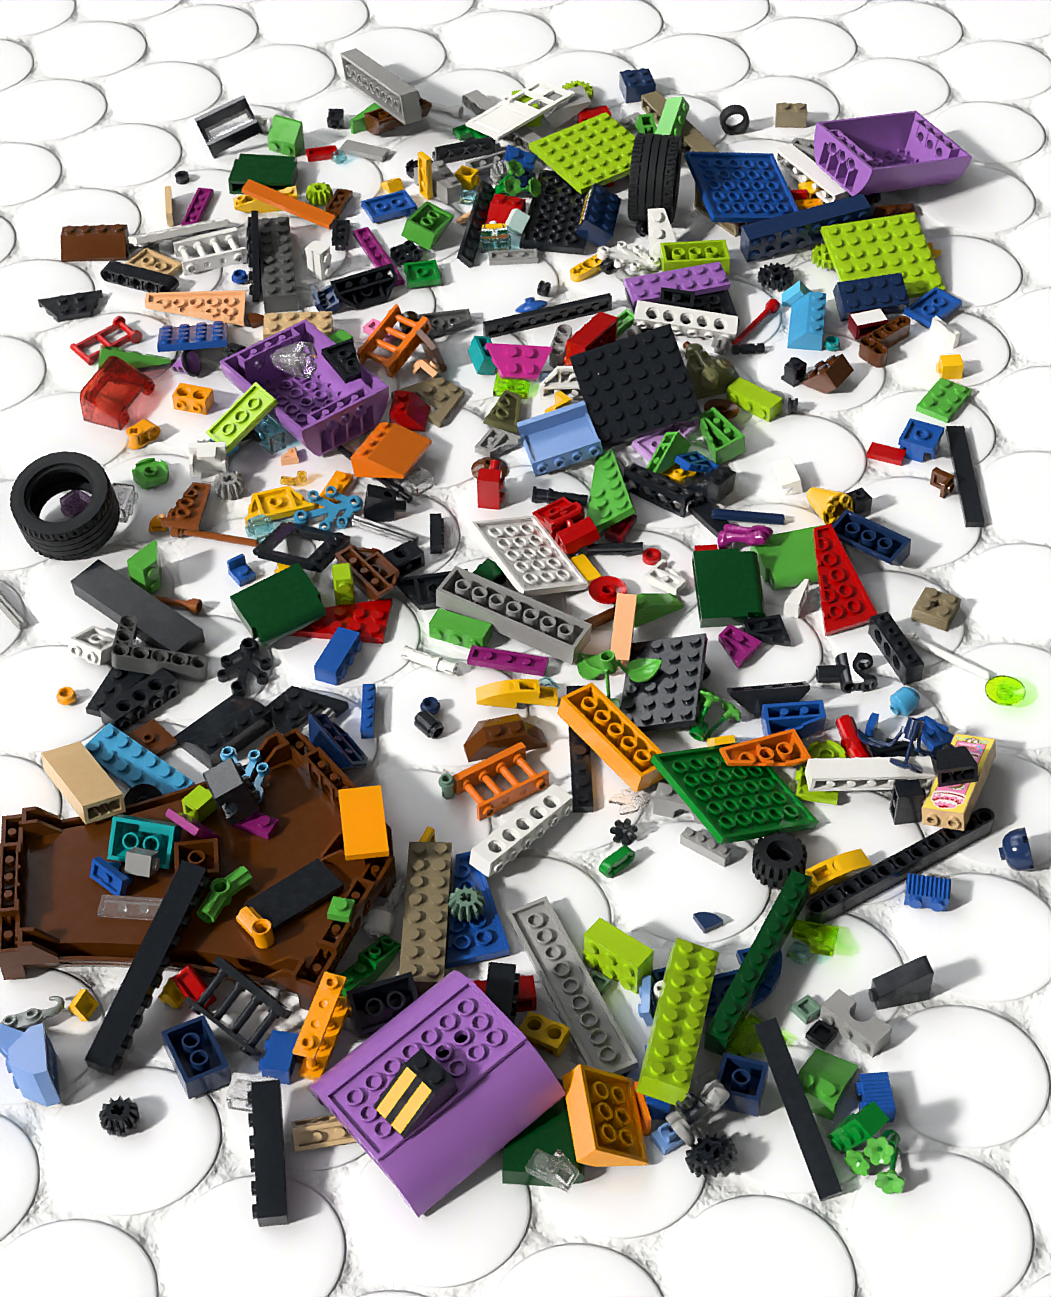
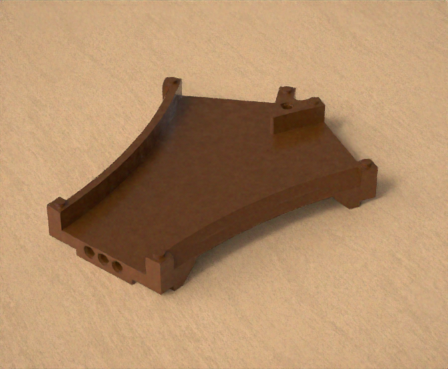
[0,728,396,1011]

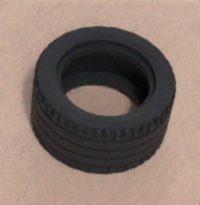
[628,133,682,224]
[10,451,120,561]

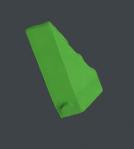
[98,345,171,374]

